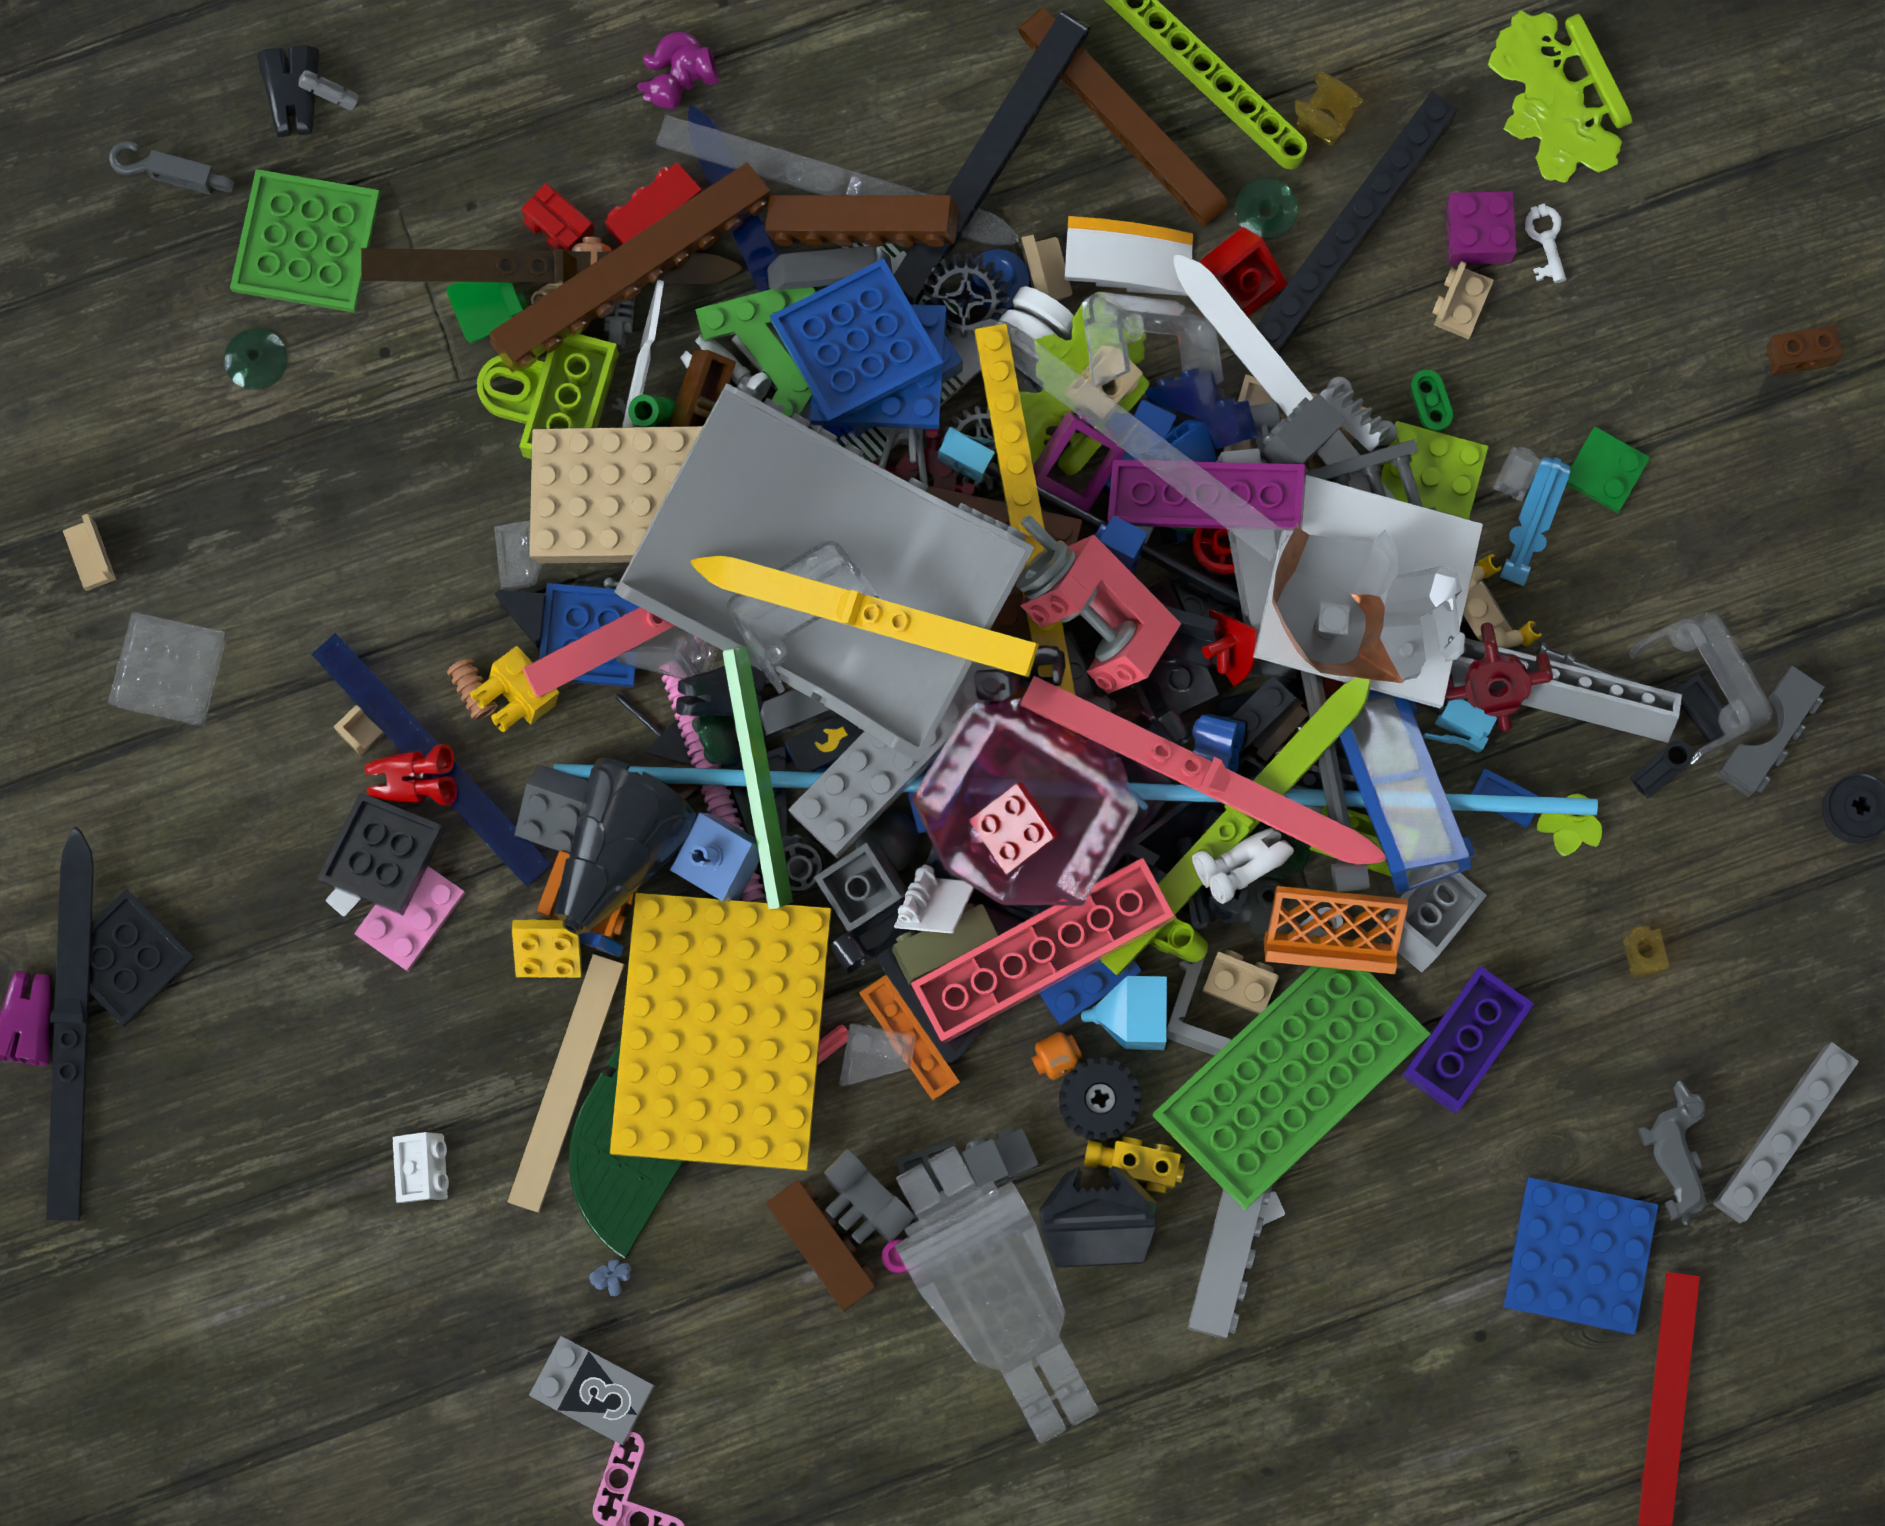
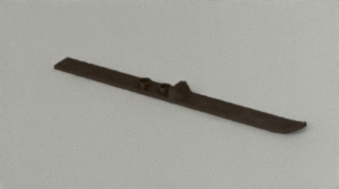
[361,248,743,285]

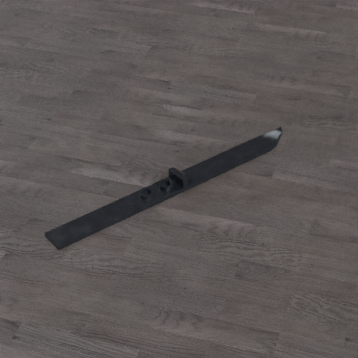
[46,827,94,1221]

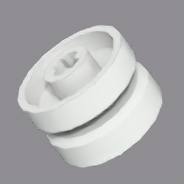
[997,286,1074,360]

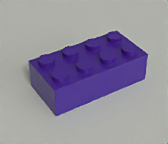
[1401,966,1534,1114]

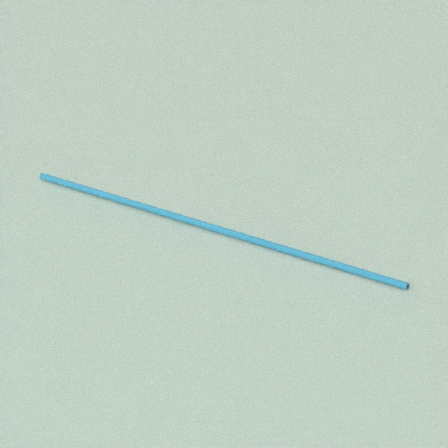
[553,764,1598,815]

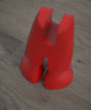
[364,744,457,805]

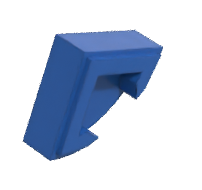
[579,932,624,957]

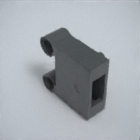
[823,1149,916,1244]

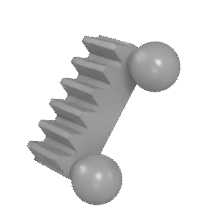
[1320,377,1398,452]

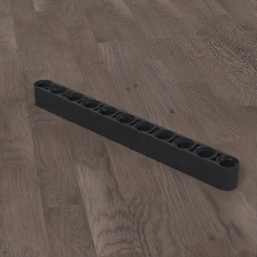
[893,10,1091,305]

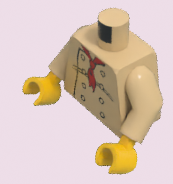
[1463,554,1542,649]

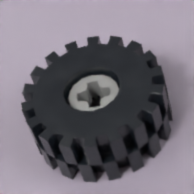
[1059,1057,1142,1142]

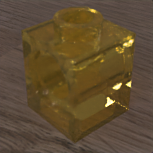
[1623,926,1669,978]

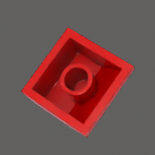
[1199,227,1287,317]

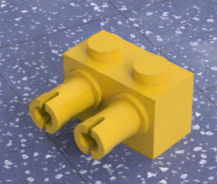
[470,646,559,732]

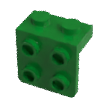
[446,282,528,343]

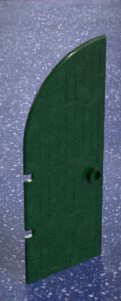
[569,1040,683,1260]

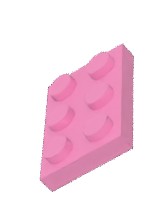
[354,866,465,972]

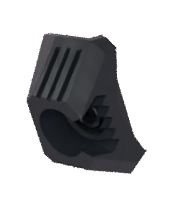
[1039,1166,1158,1268]

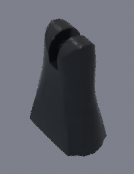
[257,45,319,137]
[676,665,765,717]

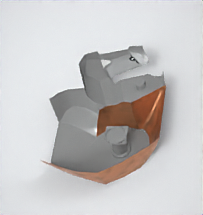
[1272,522,1465,683]

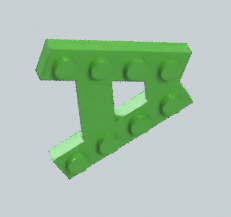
[695,286,822,418]

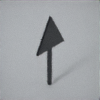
[615,694,693,766]

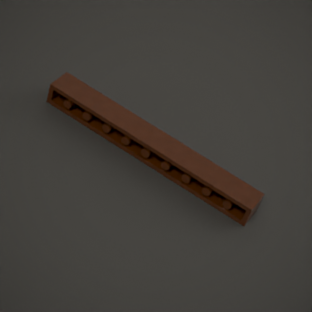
[490,162,770,373]

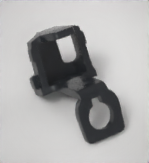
[974,640,1066,701]

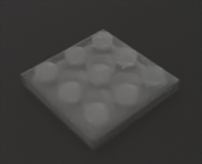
[108,612,227,726]

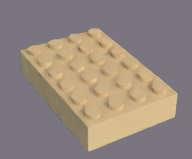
[529,426,703,563]

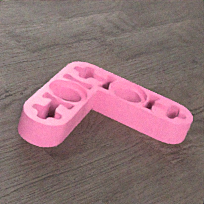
[592,1432,685,1526]

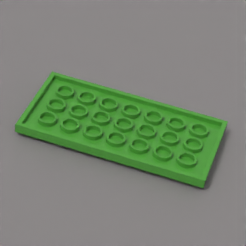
[1152,966,1431,1211]

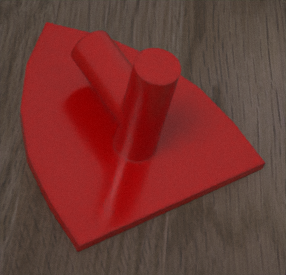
[1202,609,1257,686]

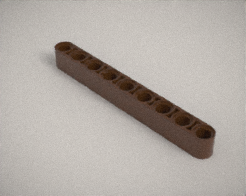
[1017,8,1229,227]

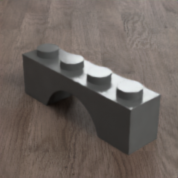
[1716,666,1825,797]

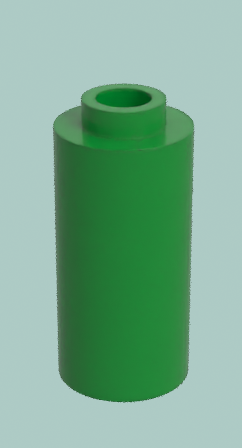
[628,394,675,427]

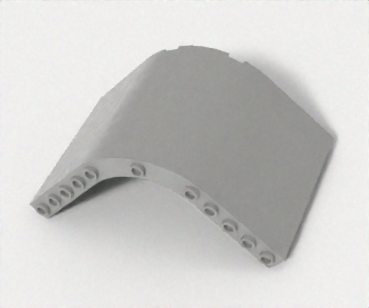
[614,383,1034,762]

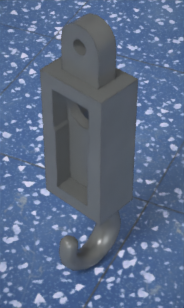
[109,141,235,195]

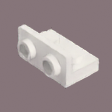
[393,1132,449,1203]

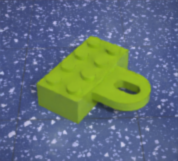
[477,333,619,459]

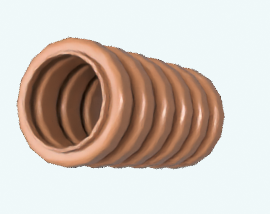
[447,658,497,720]

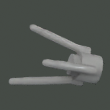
[878,428,928,486]

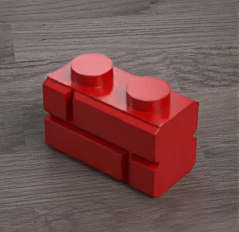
[521,183,595,251]

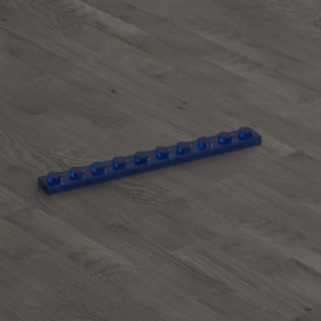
[311,633,551,888]

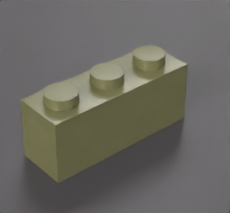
[892,903,998,985]

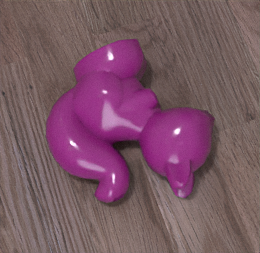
[637,32,719,109]

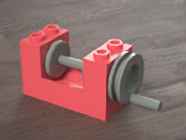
[1016,515,1181,694]

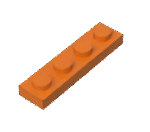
[859,975,960,1101]

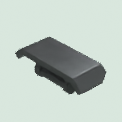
[768,246,893,290]

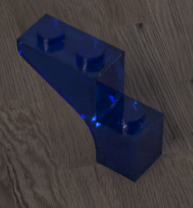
[1145,368,1258,449]

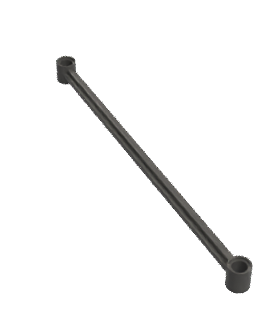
[1243,402,1370,893]

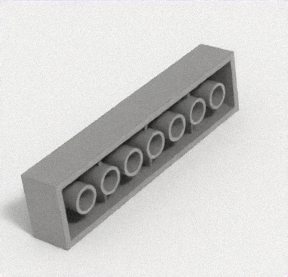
[788,661,1009,859]

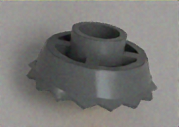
[782,833,827,897]

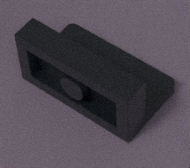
[1162,606,1223,668]

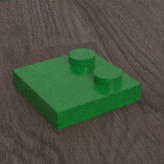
[1566,426,1650,514]

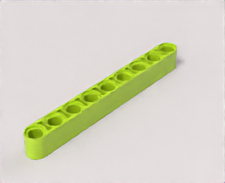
[1104,0,1307,170]

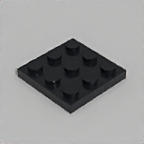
[317,793,446,916]
[55,889,196,1027]

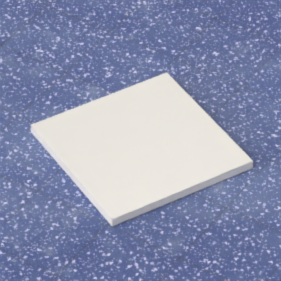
[1253,475,1483,708]

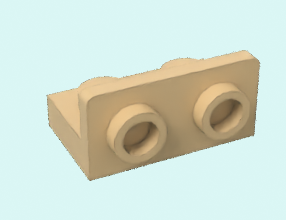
[1432,261,1494,339]
[1202,950,1279,1014]

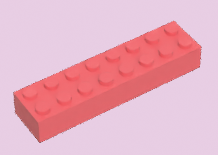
[911,858,1177,1043]

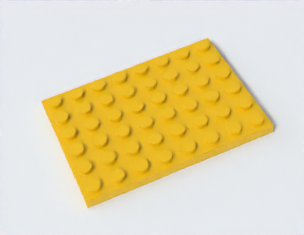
[610,893,832,1171]

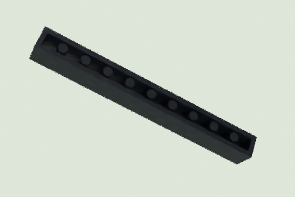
[1256,91,1457,355]

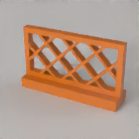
[1264,886,1408,974]

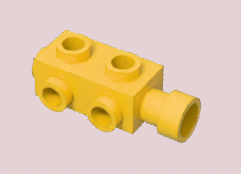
[1084,1137,1185,1193]

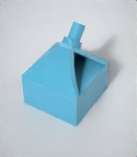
[1081,976,1167,1050]

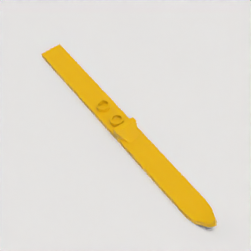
[690,556,1039,677]

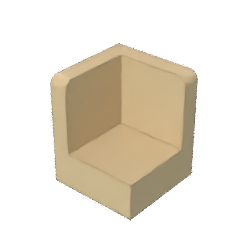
[334,705,384,756]

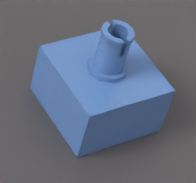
[671,813,760,902]

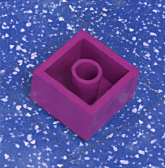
[1445,191,1516,265]

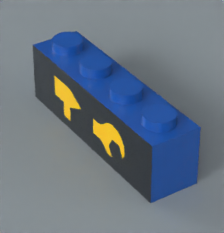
[784,714,864,773]

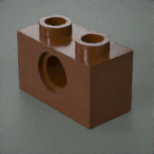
[1766,325,1842,376]

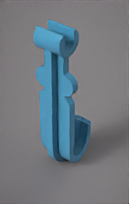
[1499,456,1570,586]

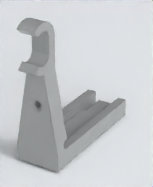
[1166,955,1231,1055]

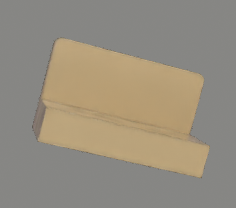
[1021,235,1072,301]
[63,514,116,591]

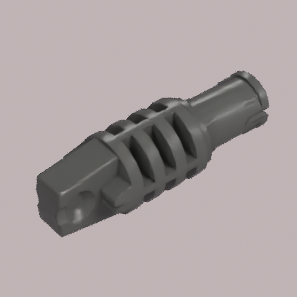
[604,297,635,350]

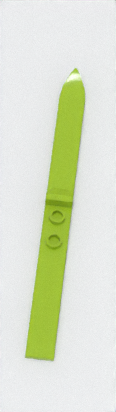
[1100,673,1372,976]

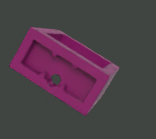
[1033,411,1127,512]

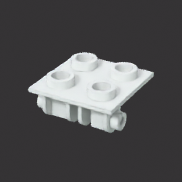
[894,865,976,933]

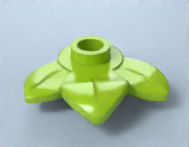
[1537,794,1602,857]

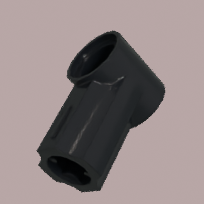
[1630,740,1693,799]

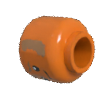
[1031,1032,1082,1080]

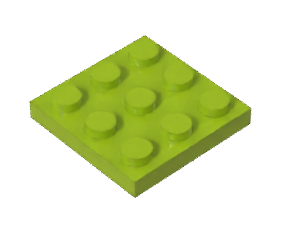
[1380,421,1488,520]

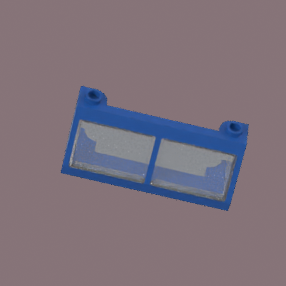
[1326,690,1475,895]

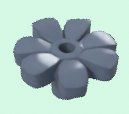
[589,1259,631,1296]

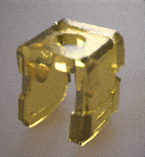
[1295,72,1363,147]

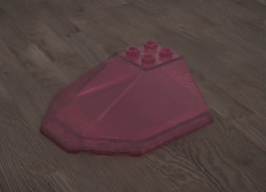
[911,698,1138,906]

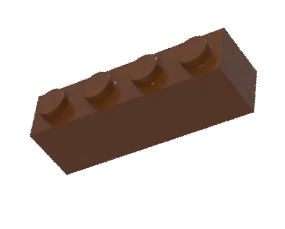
[766,1179,877,1312]

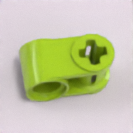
[1149,919,1208,963]

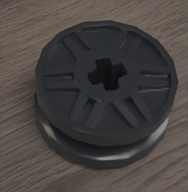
[1822,773,1885,844]

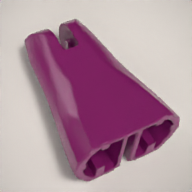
[0,970,52,1066]

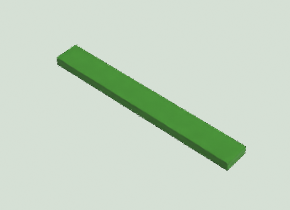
[723,646,793,909]

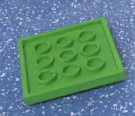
[230,169,381,313]

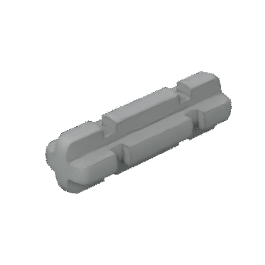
[298,70,358,110]

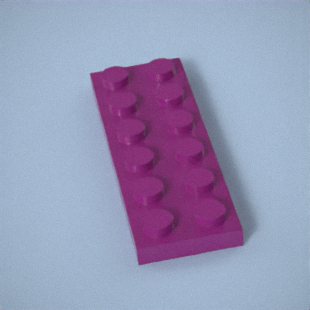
[1108,460,1307,531]

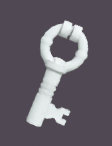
[1525,203,1566,283]

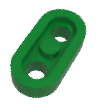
[1410,370,1453,433]

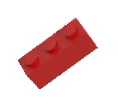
[605,163,702,246]

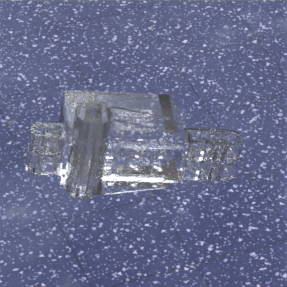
[894,1146,1099,1445]

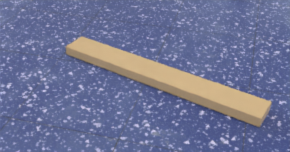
[508,954,625,1213]

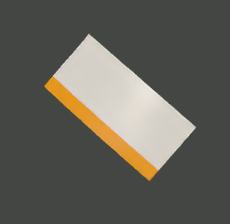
[1065,216,1193,296]

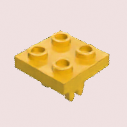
[512,919,582,978]

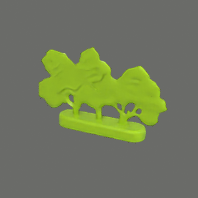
[1488,10,1632,183]
[1019,300,1149,476]

